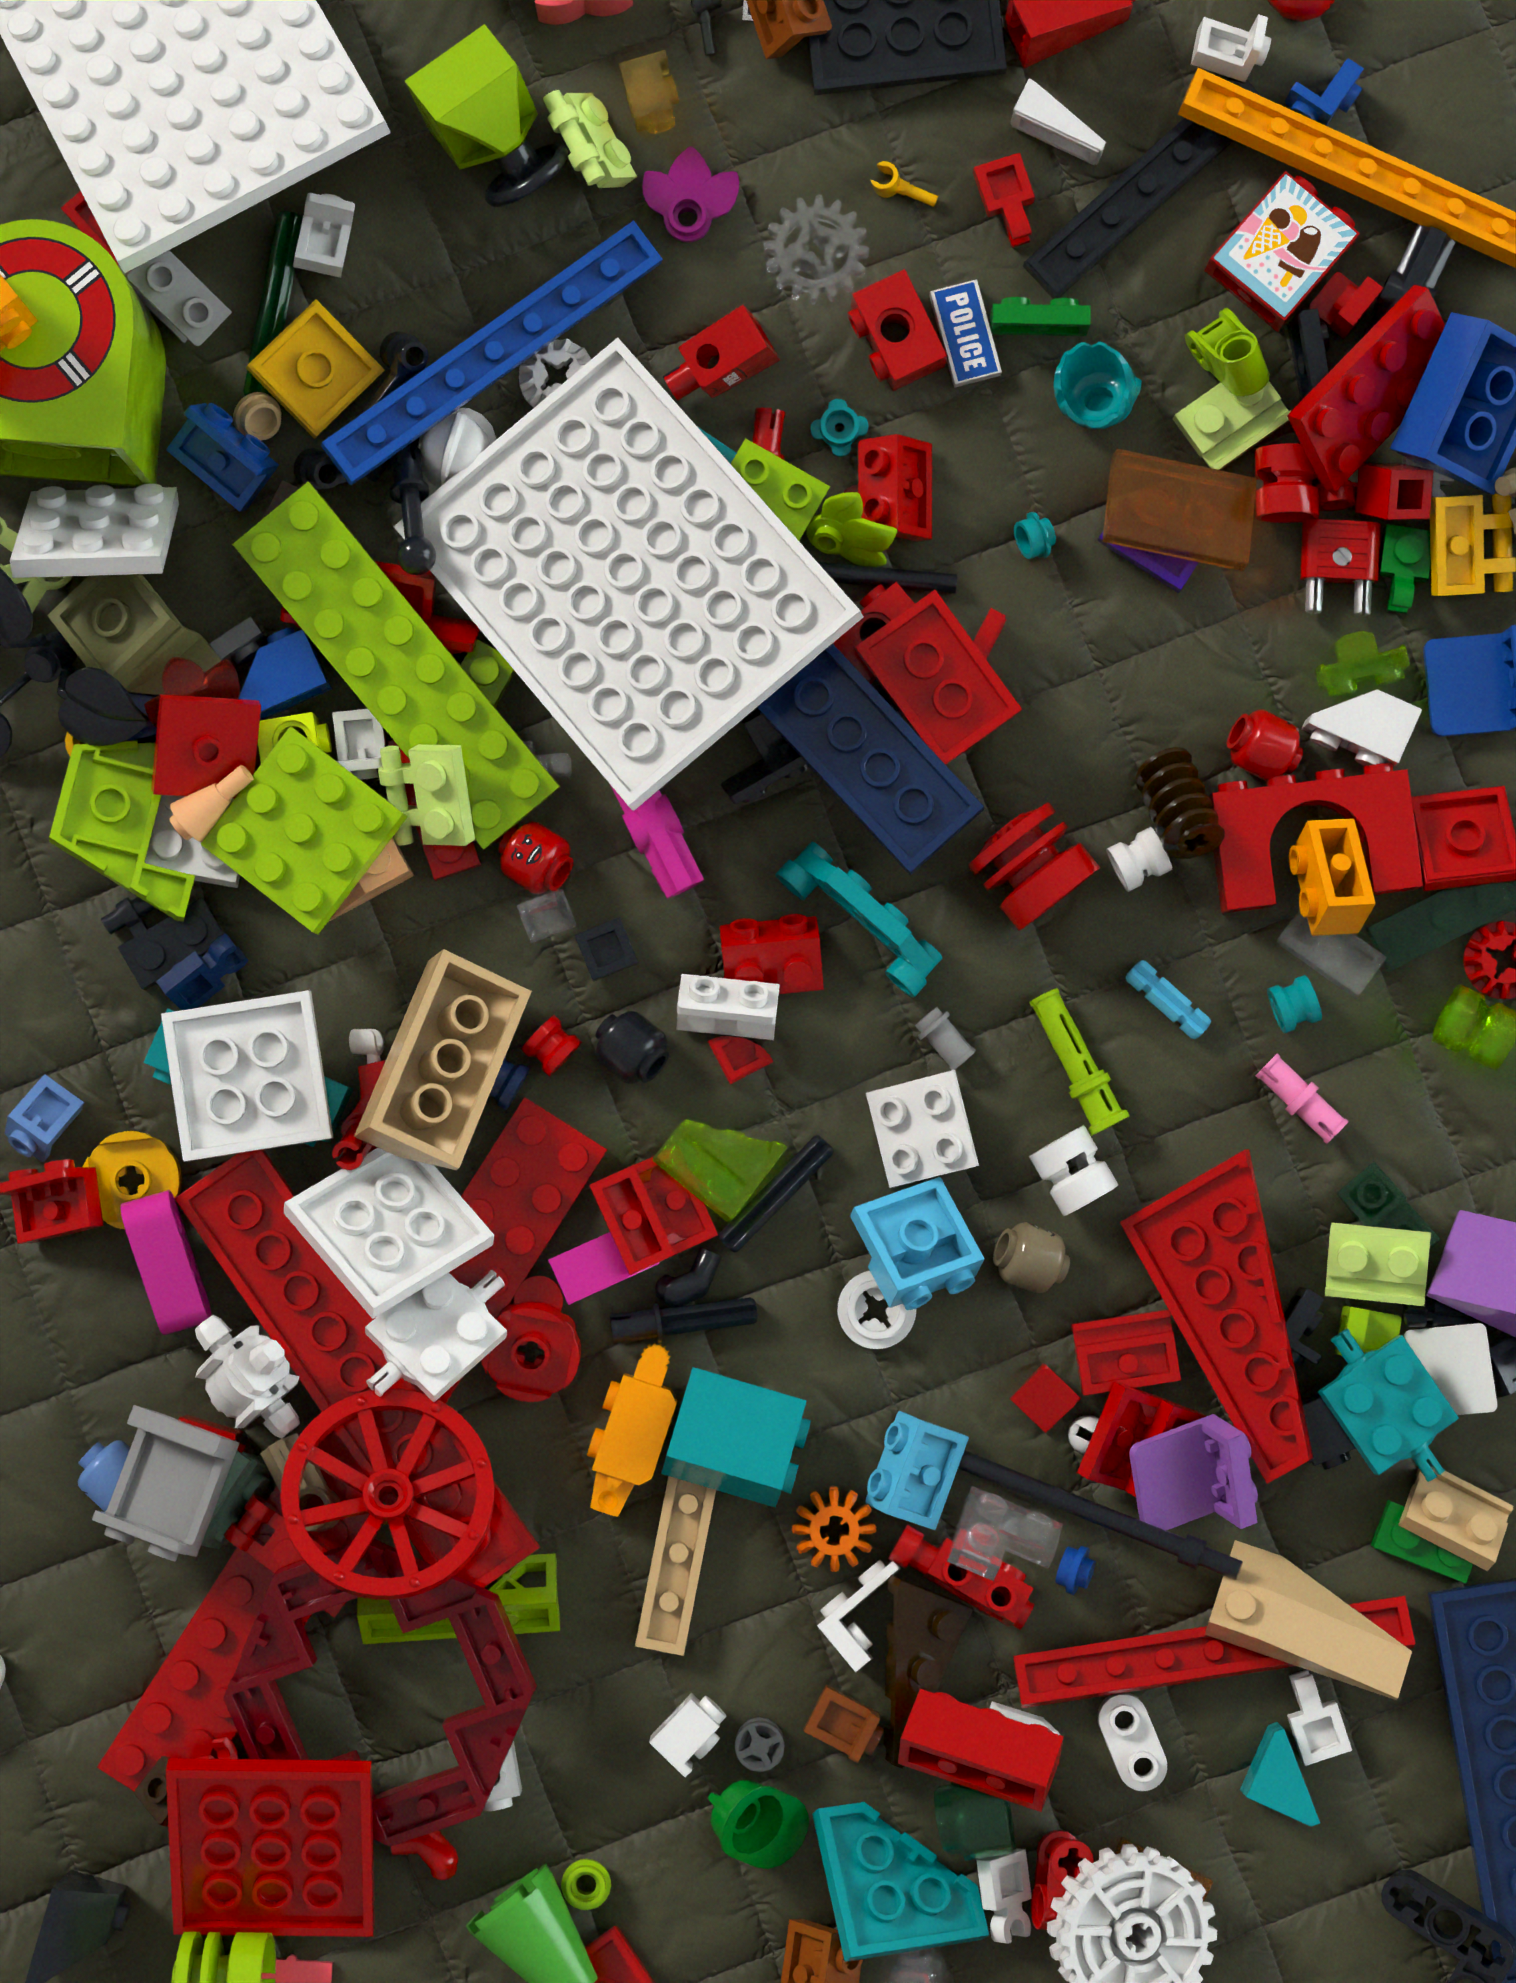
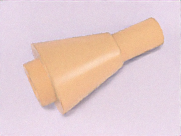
[169,765,254,842]

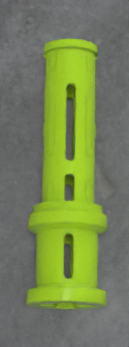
[1029,988,1130,1136]

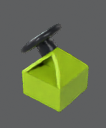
[405,24,569,207]

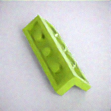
[357,1553,560,1644]

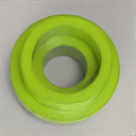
[561,1859,611,1910]

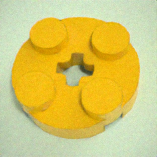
[83,1131,182,1229]

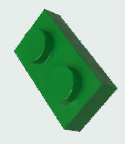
[990,297,1091,336]
[1370,1500,1473,1583]

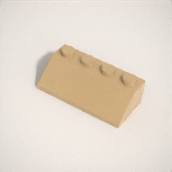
[354,949,532,1170]

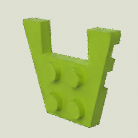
[49,741,195,922]

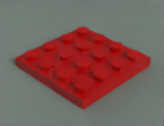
[166,1758,375,1937]

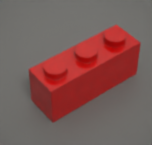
[898,1689,1064,1812]

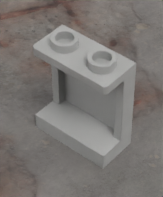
[118,250,232,346]
[92,1405,239,1561]

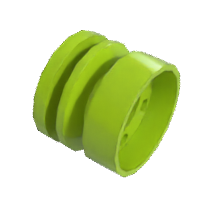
[171,1932,276,1983]

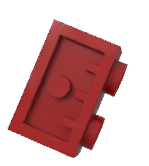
[858,434,932,542]

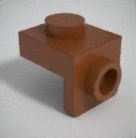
[803,1685,884,1763]

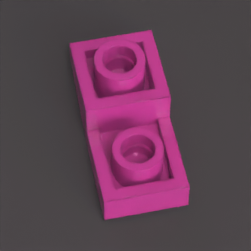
[548,1232,660,1305]

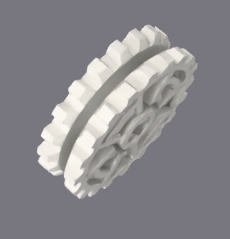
[1047,1844,1217,1983]

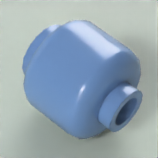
[78,1440,131,1512]

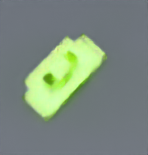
[1315,631,1410,697]

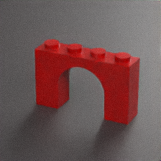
[1209,763,1423,914]

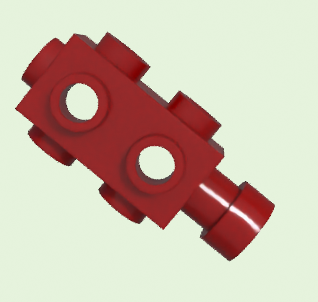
[888,1524,1035,1630]

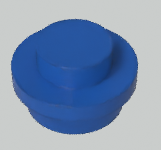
[1055,1546,1096,1595]

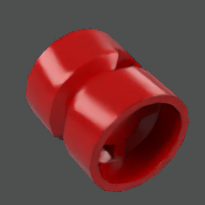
[1255,443,1319,523]

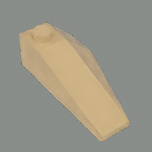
[1205,1540,1412,1700]

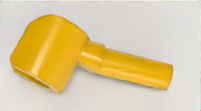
[870,161,938,207]

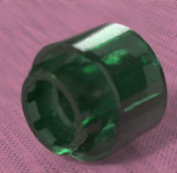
[934,1782,1016,1861]

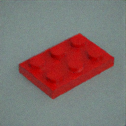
[854,590,1022,765]

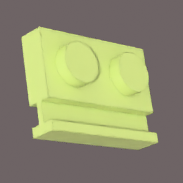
[1173,381,1291,475]
[1325,1222,1431,1306]

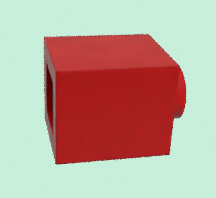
[1355,463,1434,520]

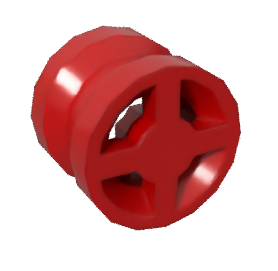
[521,1015,583,1077]

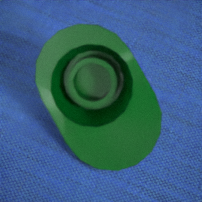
[708,1780,809,1869]

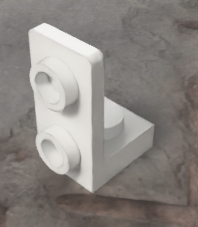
[817,1560,901,1672]

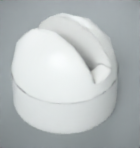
[1068,1415,1099,1455]

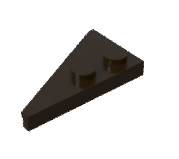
[883,1575,973,1769]

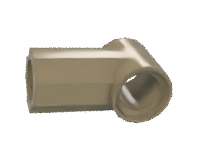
[260,1432,341,1532]

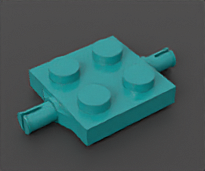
[1318,1329,1459,1482]

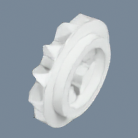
[519,338,591,408]
[837,1271,916,1349]

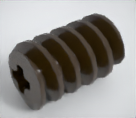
[1135,747,1225,859]

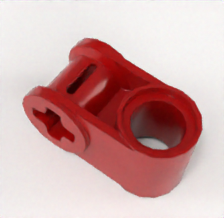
[1031,1829,1094,1930]

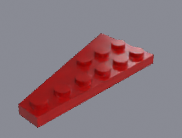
[1120,1149,1313,1484]

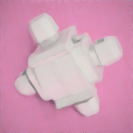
[195,1315,300,1439]

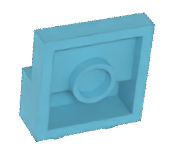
[850,1177,984,1310]

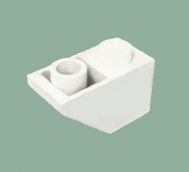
[1302,689,1422,767]

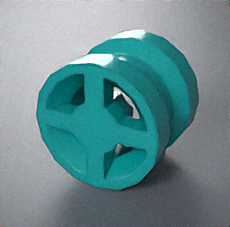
[1267,975,1322,1034]

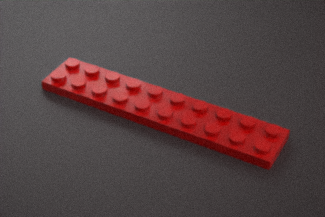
[174,1150,541,1588]

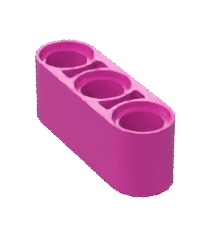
[120,1190,212,1336]

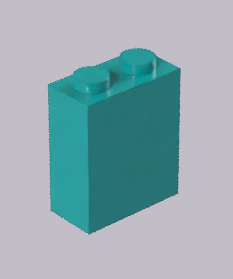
[661,1367,811,1508]

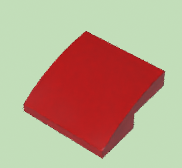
[589,1145,718,1276]
[1077,1382,1206,1497]

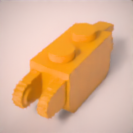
[587,1343,678,1517]

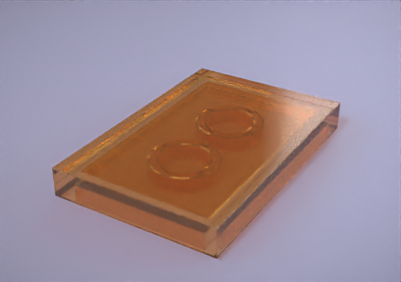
[1102,448,1257,571]

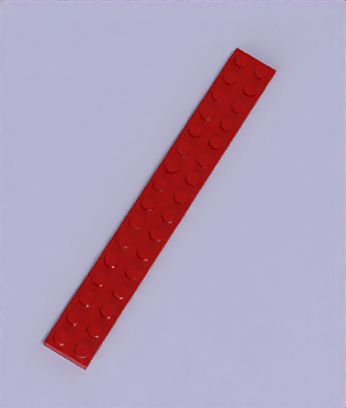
[97,1097,608,1792]

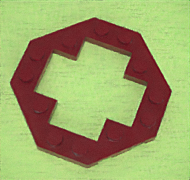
[223,1539,537,1847]

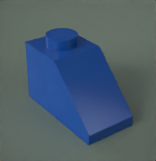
[238,627,332,721]

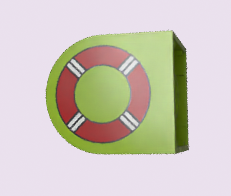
[0,219,166,487]

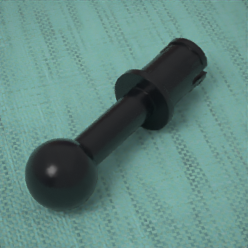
[390,445,436,575]

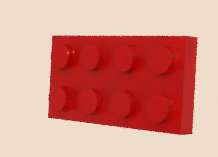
[1287,285,1445,491]

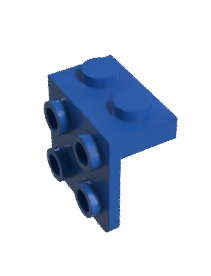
[1423,625,1516,737]

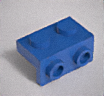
[166,403,279,512]

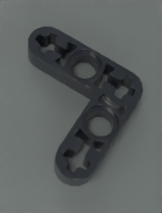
[1381,1870,1516,1983]

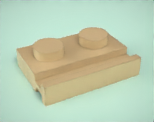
[1399,1468,1514,1571]

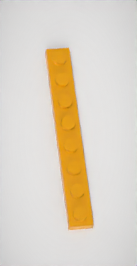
[1178,68,1516,268]

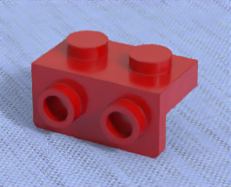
[720,914,824,994]
[0,1159,103,1244]

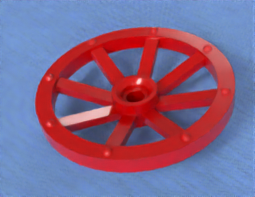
[280,1389,495,1600]

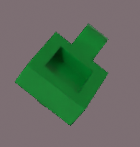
[1378,524,1431,614]

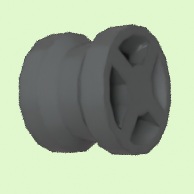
[735,1716,785,1772]

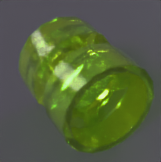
[1431,984,1516,1071]

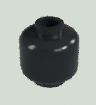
[595,1011,669,1084]

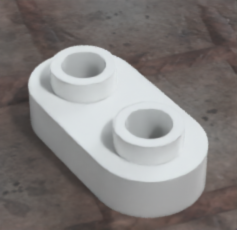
[1097,1693,1167,1791]

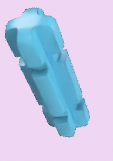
[1126,960,1211,1039]

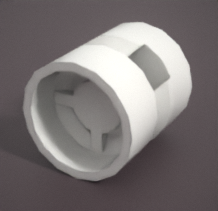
[1029,1125,1118,1216]

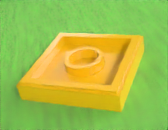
[246,299,385,439]

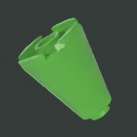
[466,1864,598,1983]

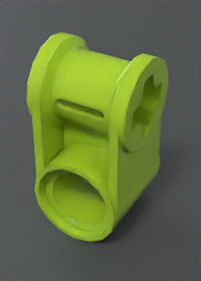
[1185,308,1269,397]

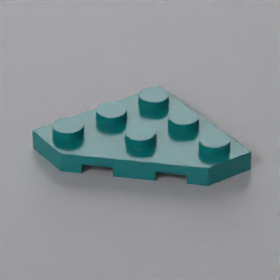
[812,1802,989,1962]

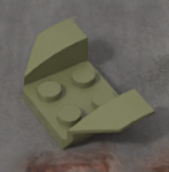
[47,574,226,696]

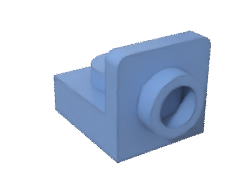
[5,1074,84,1162]

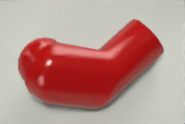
[391,1830,459,1880]

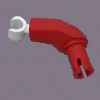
[332,1029,386,1170]

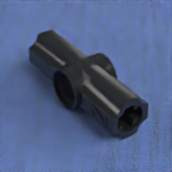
[1362,224,1455,338]

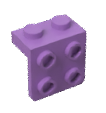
[1129,1414,1258,1530]

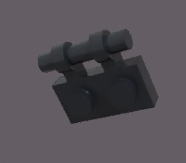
[101,882,225,990]

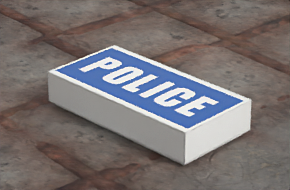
[929,279,1002,388]

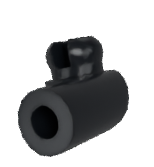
[655,1247,722,1307]

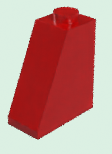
[1004,0,1135,69]

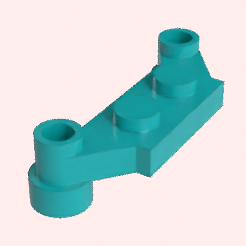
[775,841,943,998]

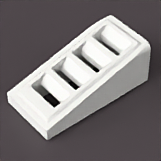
[1010,78,1106,165]

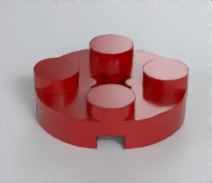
[481,1302,581,1402]

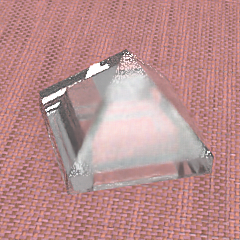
[517,889,577,943]

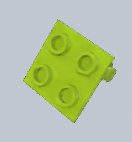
[731,438,830,541]

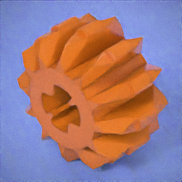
[792,1486,876,1572]

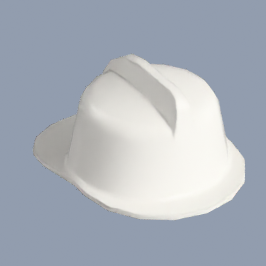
[417,408,496,503]

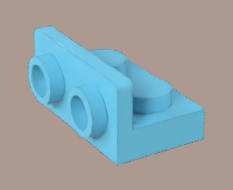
[865,1411,969,1530]

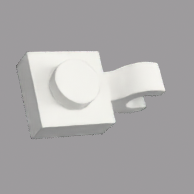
[1287,1669,1352,1766]

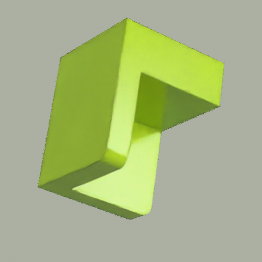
[1335,1306,1402,1356]

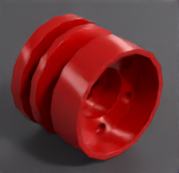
[968,802,1100,931]

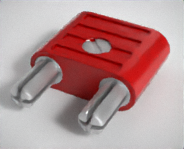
[1300,519,1381,616]

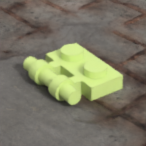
[543,90,637,188]
[378,744,475,846]

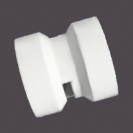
[1106,827,1173,892]

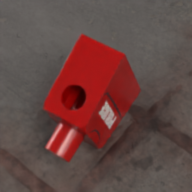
[663,305,780,401]

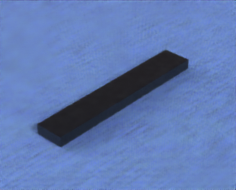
[1023,77,1261,299]

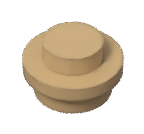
[233,392,281,440]

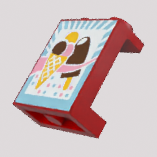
[1204,171,1360,332]

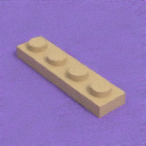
[635,1476,716,1656]

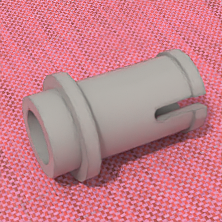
[915,1007,976,1070]

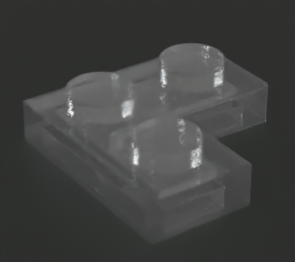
[947,1486,1063,1581]

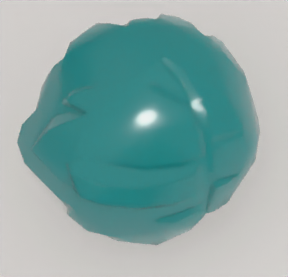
[1053,341,1142,430]

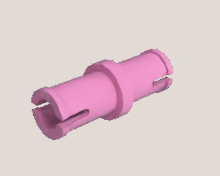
[1255,1053,1349,1144]

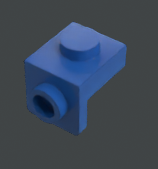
[1285,58,1364,126]

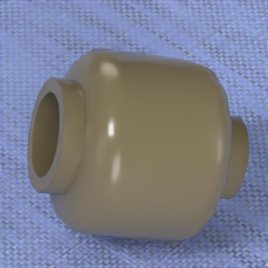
[993,1222,1070,1294]

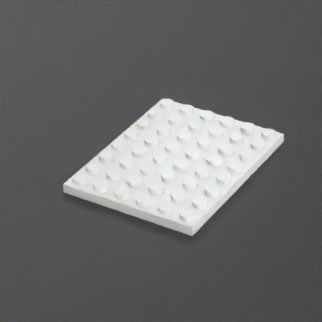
[0,0,391,274]
[393,337,864,811]

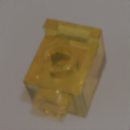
[619,50,680,134]

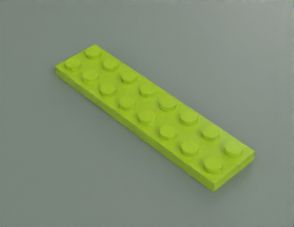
[232,482,560,849]

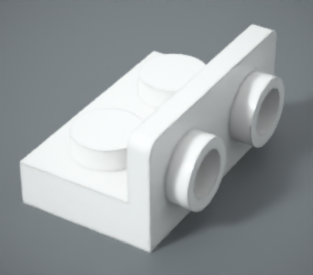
[676,974,780,1040]

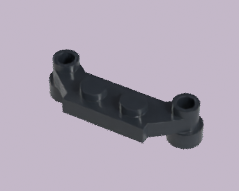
[294,331,429,490]

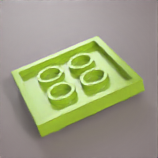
[201,726,408,935]

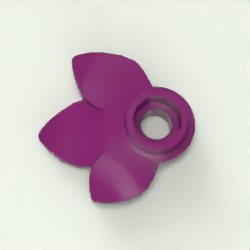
[642,146,739,243]

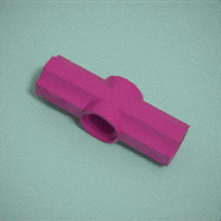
[610,785,704,899]

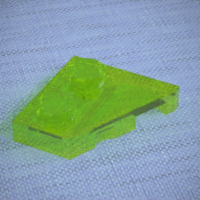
[652,1119,787,1222]

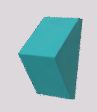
[1240,1722,1320,1827]

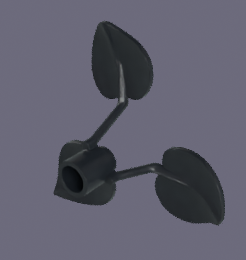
[0,568,150,758]

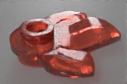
[144,657,240,728]

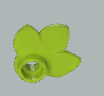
[806,492,897,567]

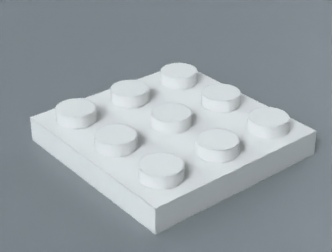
[10,483,179,578]
[161,990,333,1162]
[283,1148,494,1319]

